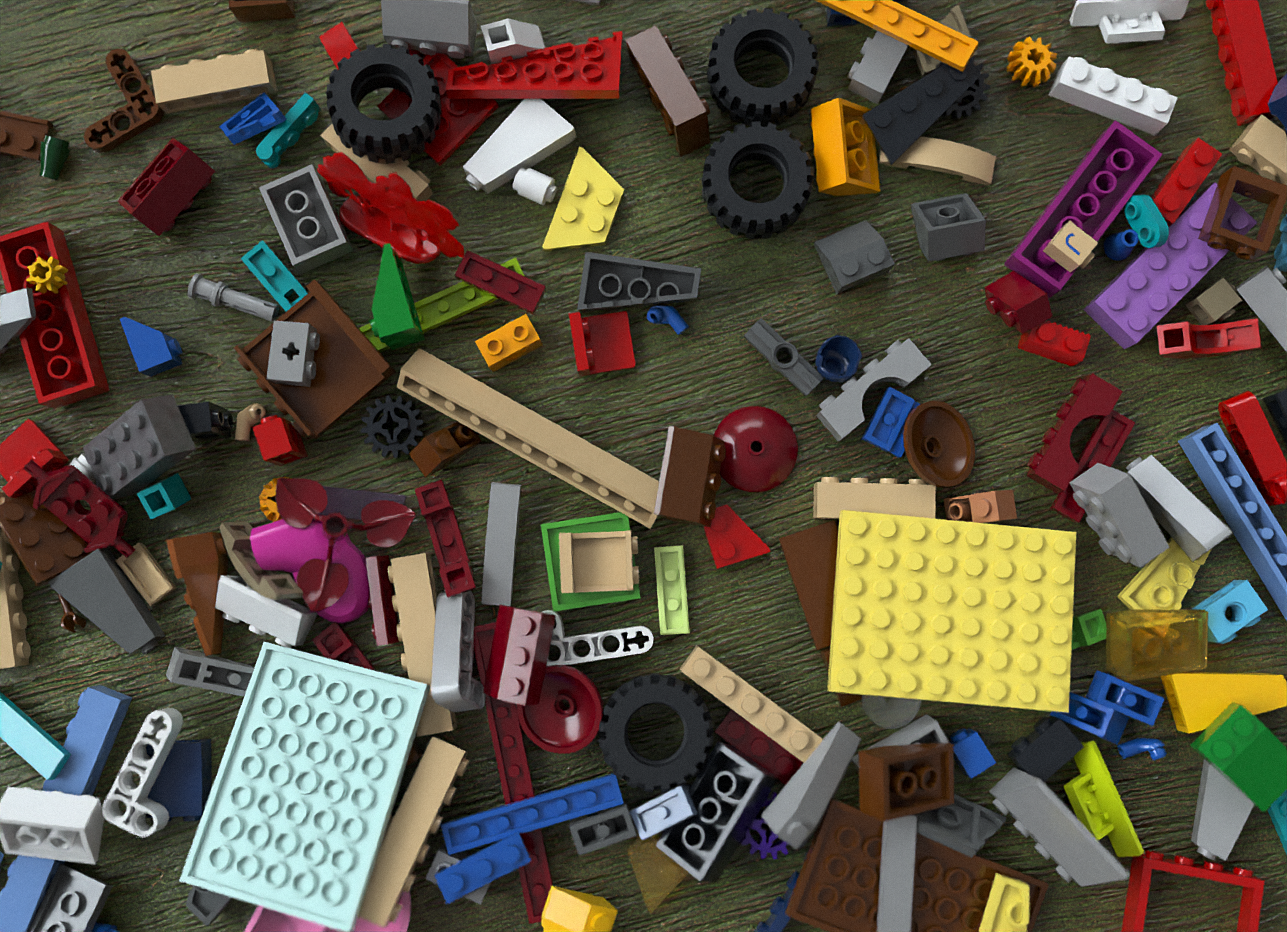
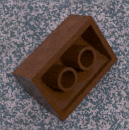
[654,426,726,527]

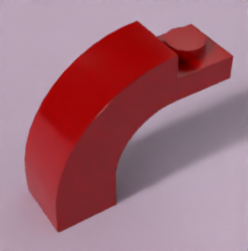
[1157,318,1262,359]

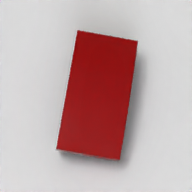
[319,22,361,70]

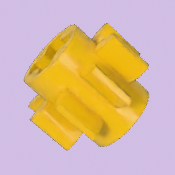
[27,257,68,294]

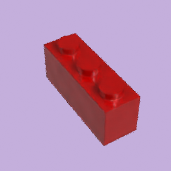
[1151,137,1222,227]

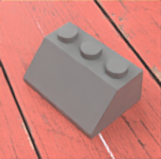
[381,0,477,58]

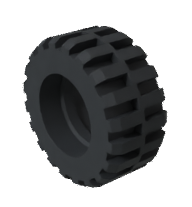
[707,8,819,127]
[326,44,442,164]
[702,121,814,239]
[599,673,714,793]

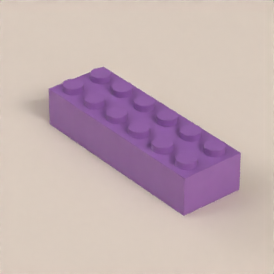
[1083,182,1257,349]

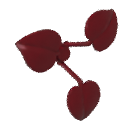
[276,477,415,612]

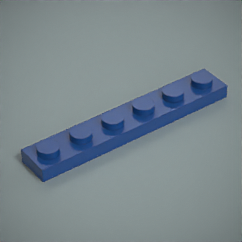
[441,773,624,855]

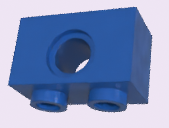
[1086,670,1164,726]

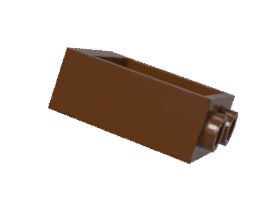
[1198,166,1287,260]

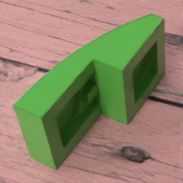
[1071,609,1111,650]

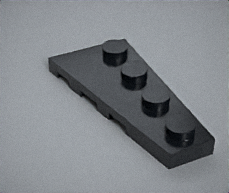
[862,61,979,166]

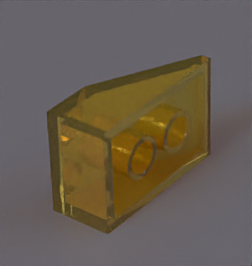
[1106,609,1208,682]

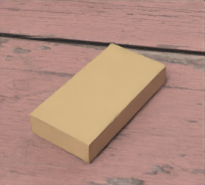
[115,542,177,606]

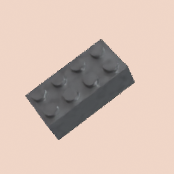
[83,394,196,499]

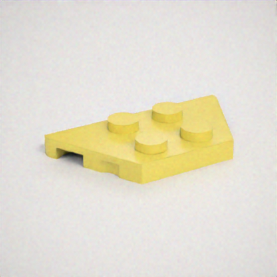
[542,147,624,252]

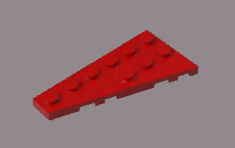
[446,31,623,99]

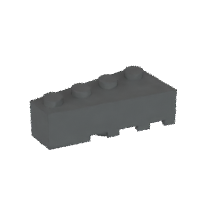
[577,252,701,313]

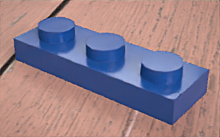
[434,831,532,904]

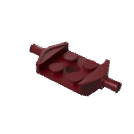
[23,459,136,558]

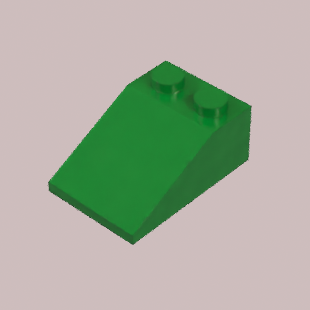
[370,243,425,350]
[1190,703,1287,812]

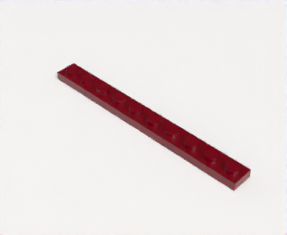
[473,622,554,924]

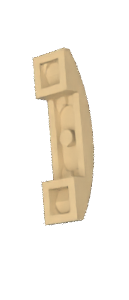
[879,136,996,186]

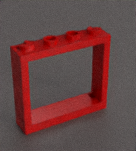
[1121,850,1265,932]

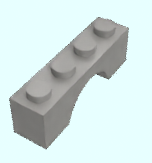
[816,338,932,442]

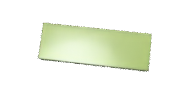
[654,545,690,635]

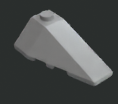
[761,721,861,849]

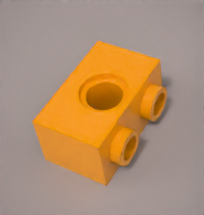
[475,314,543,372]

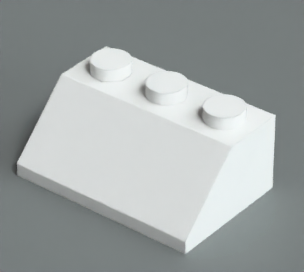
[215,575,317,648]
[0,787,104,864]

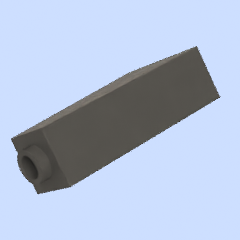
[48,549,166,655]

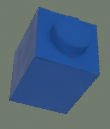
[949,728,996,779]

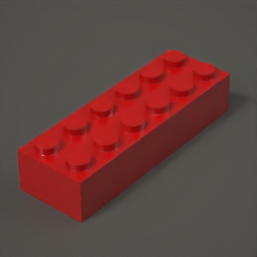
[0,221,110,409]

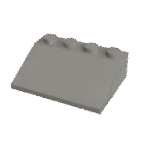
[989,767,1129,887]

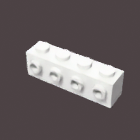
[1049,56,1178,135]

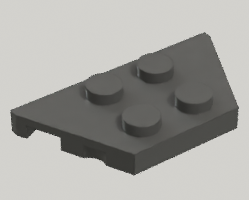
[915,794,1006,858]

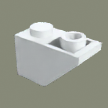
[481,18,545,64]

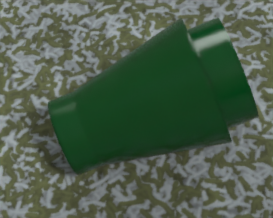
[39,135,71,180]

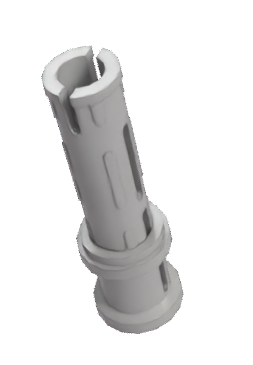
[188,273,279,322]

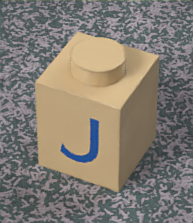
[1043,221,1098,273]

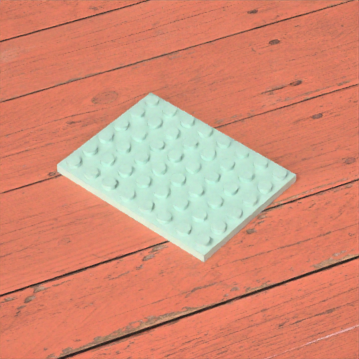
[180,642,430,932]

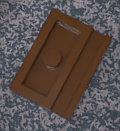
[0,111,53,163]

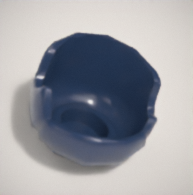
[815,335,862,383]

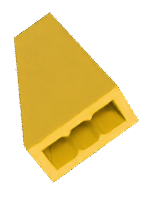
[1160,672,1287,734]

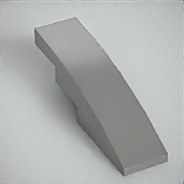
[481,482,521,606]

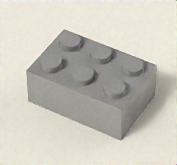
[259,164,354,274]
[1070,463,1169,568]

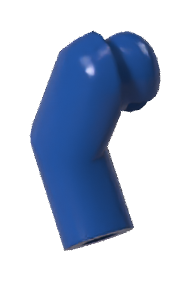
[647,305,689,335]
[1117,738,1167,760]

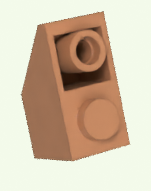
[944,490,1017,523]

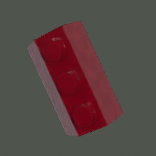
[117,137,215,236]
[483,604,556,705]

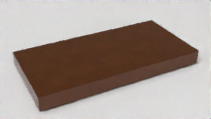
[778,520,838,650]

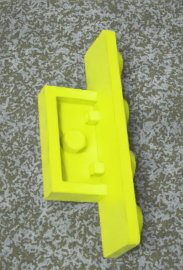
[1063,741,1144,857]

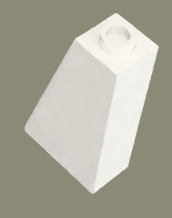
[463,99,576,194]

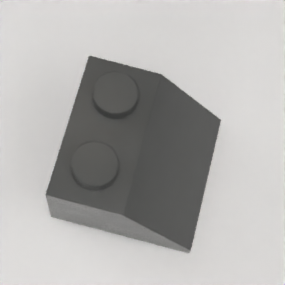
[911,193,986,261]
[813,220,895,295]

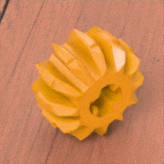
[1007,36,1057,88]

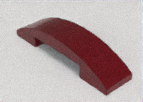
[415,480,476,598]
[312,622,377,671]

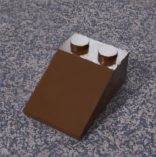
[859,743,954,822]

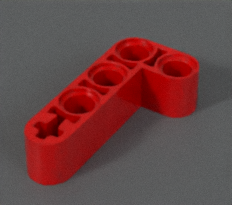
[1218,391,1287,506]

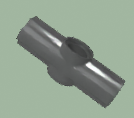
[744,318,824,397]

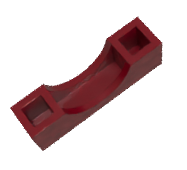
[1026,373,1123,493]

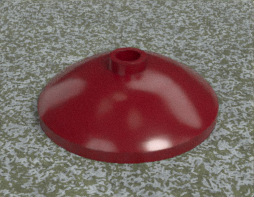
[714,406,798,493]
[517,665,603,754]

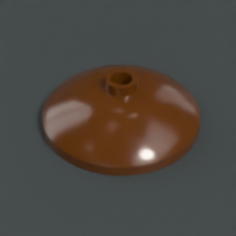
[903,401,975,488]

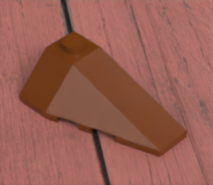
[166,532,228,656]

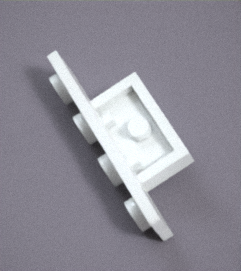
[1070,0,1189,44]

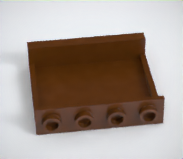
[234,279,396,440]

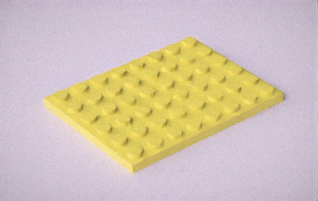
[827,510,1076,712]

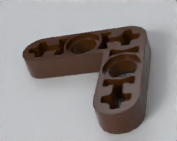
[84,49,164,153]

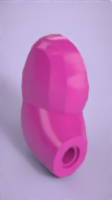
[250,514,370,624]

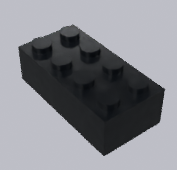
[656,741,778,883]

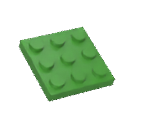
[541,512,641,612]

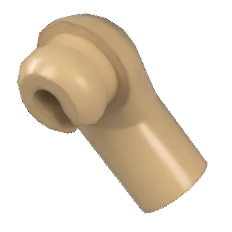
[235,403,266,442]

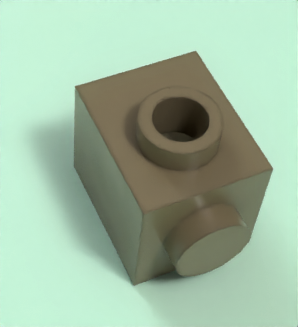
[1185,278,1242,325]

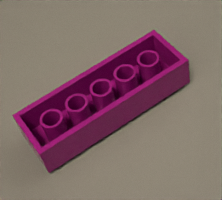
[1004,120,1163,298]

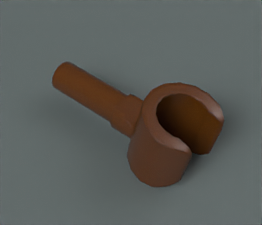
[58,594,86,634]

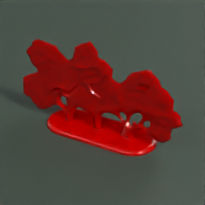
[317,152,464,264]

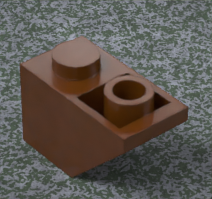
[409,422,482,478]

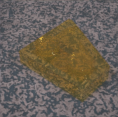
[627,835,689,913]

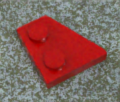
[703,505,770,569]

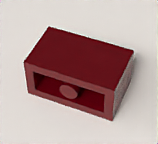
[984,271,1052,334]

